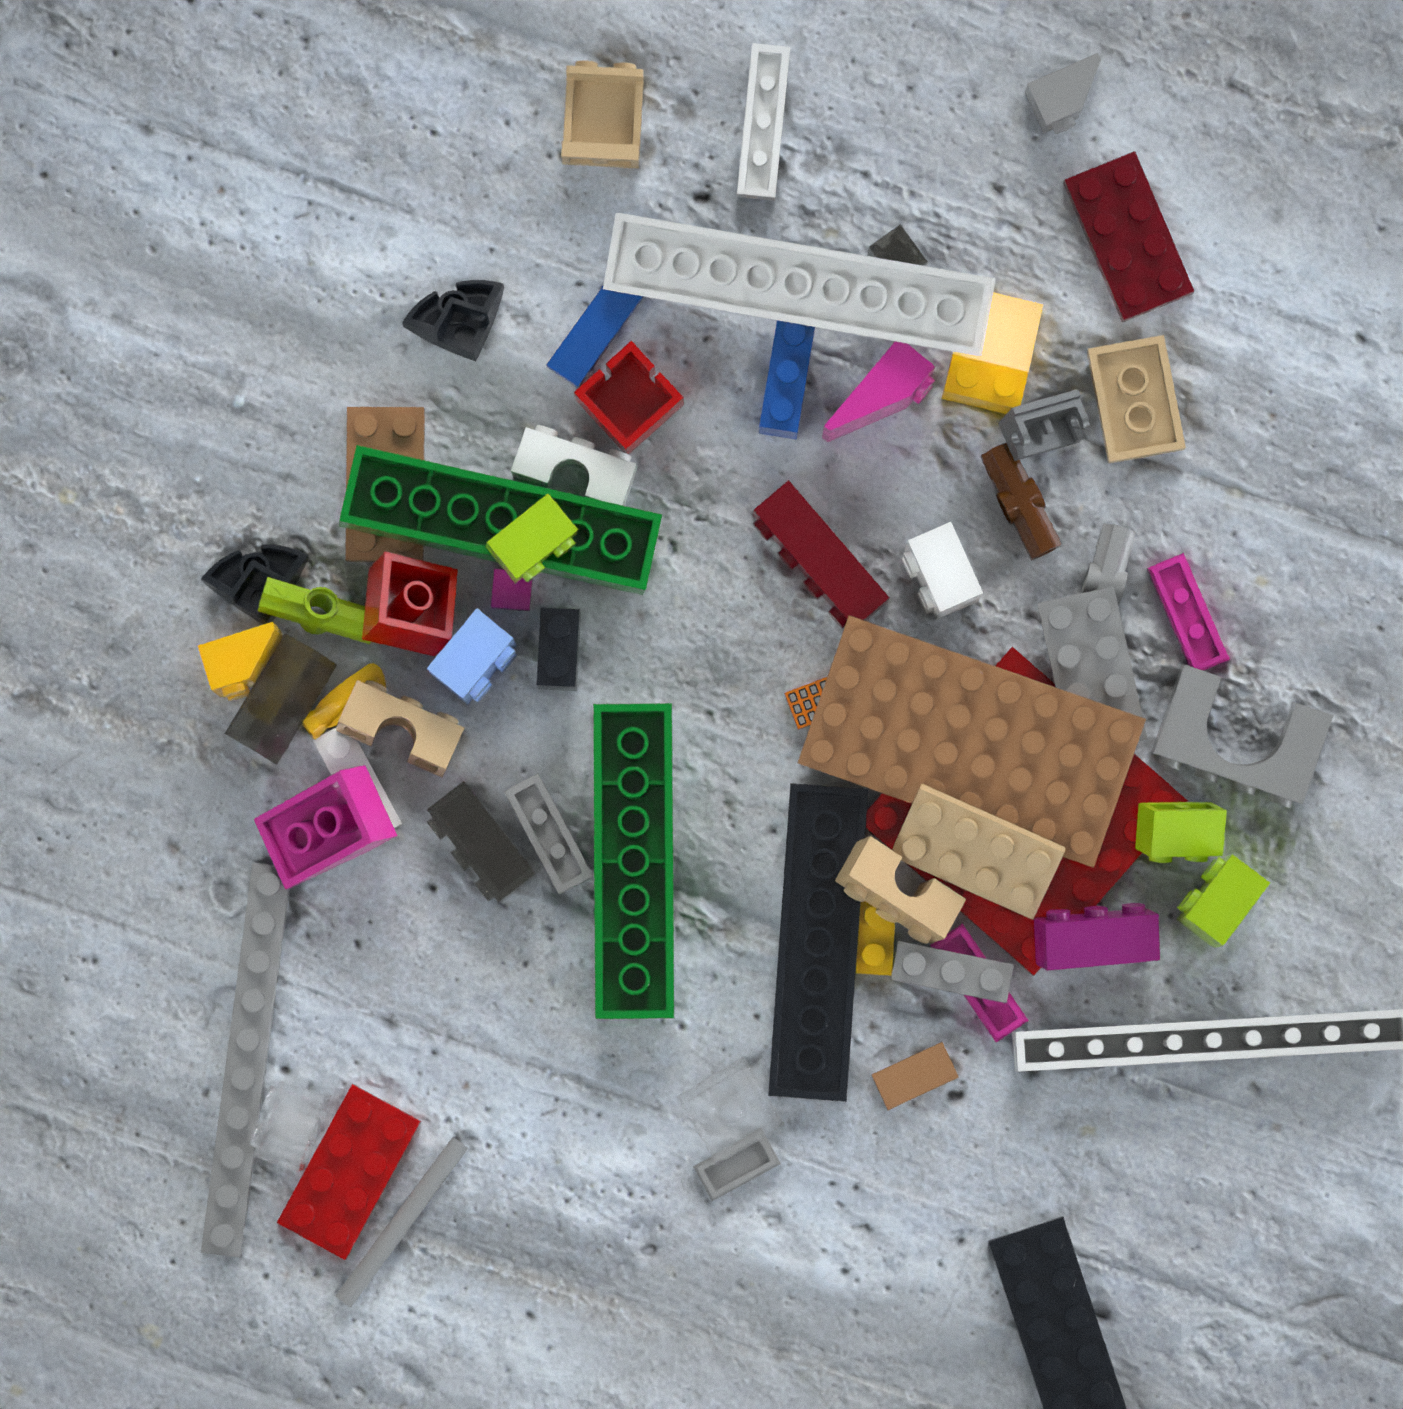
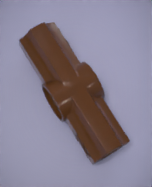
[980,443,1062,561]

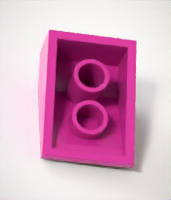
[822,341,935,442]
[254,765,397,890]

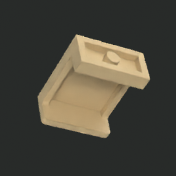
[561,60,644,169]

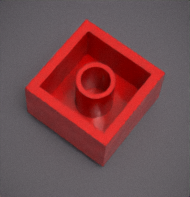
[362,551,458,657]

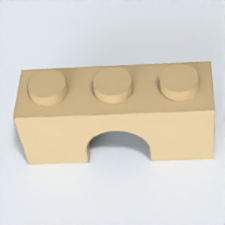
[336,680,464,778]
[835,836,966,944]

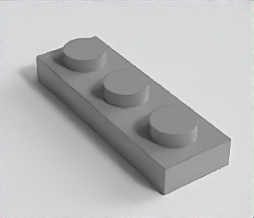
[504,773,594,895]
[890,941,1014,1003]

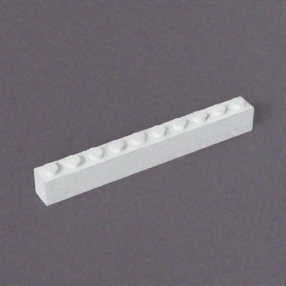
[1012,1009,1403,1072]

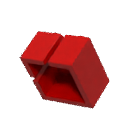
[574,341,684,454]

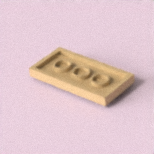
[892,784,1066,920]

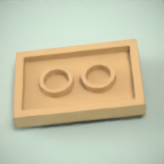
[1087,335,1186,464]

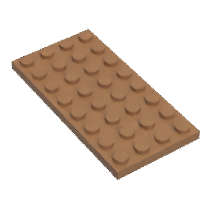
[798,615,1146,867]

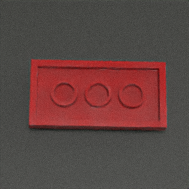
[277,1084,422,1260]

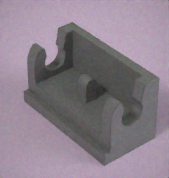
[998,389,1090,461]

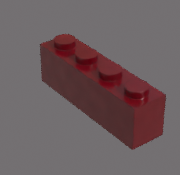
[752,480,890,629]

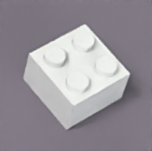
[901,522,983,620]

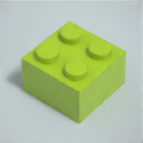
[1176,854,1270,948]

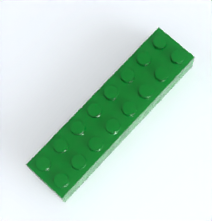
[339,445,662,595]
[593,703,675,1019]

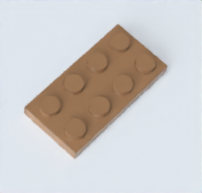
[345,407,425,562]

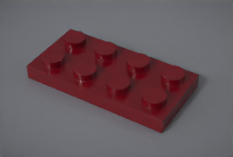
[1063,151,1195,323]

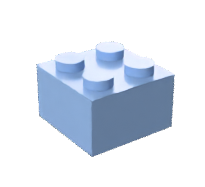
[427,608,517,705]

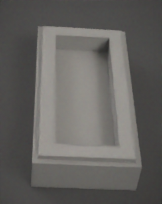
[693,1129,781,1201]

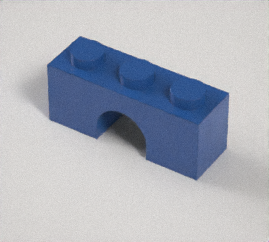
[759,320,815,440]

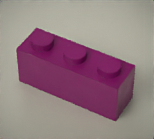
[1034,903,1160,971]

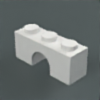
[511,425,637,506]

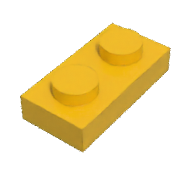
[856,901,895,976]

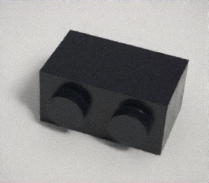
[536,607,581,691]

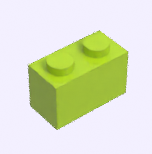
[486,493,578,583]
[1135,802,1227,863]

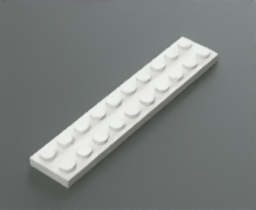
[603,212,996,356]

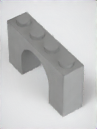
[1151,664,1334,808]

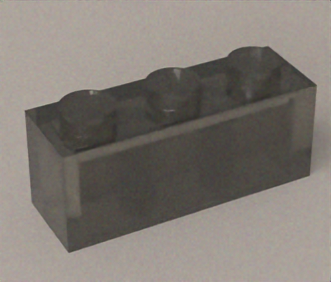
[224,634,337,765]
[427,781,537,904]

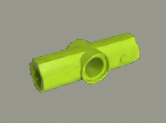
[258,577,371,644]

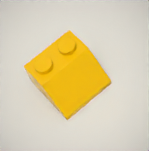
[198,622,283,701]

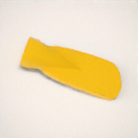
[298,663,386,740]

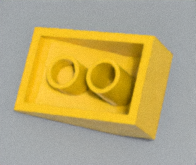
[941,292,1043,414]

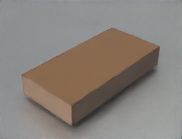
[871,1042,959,1110]

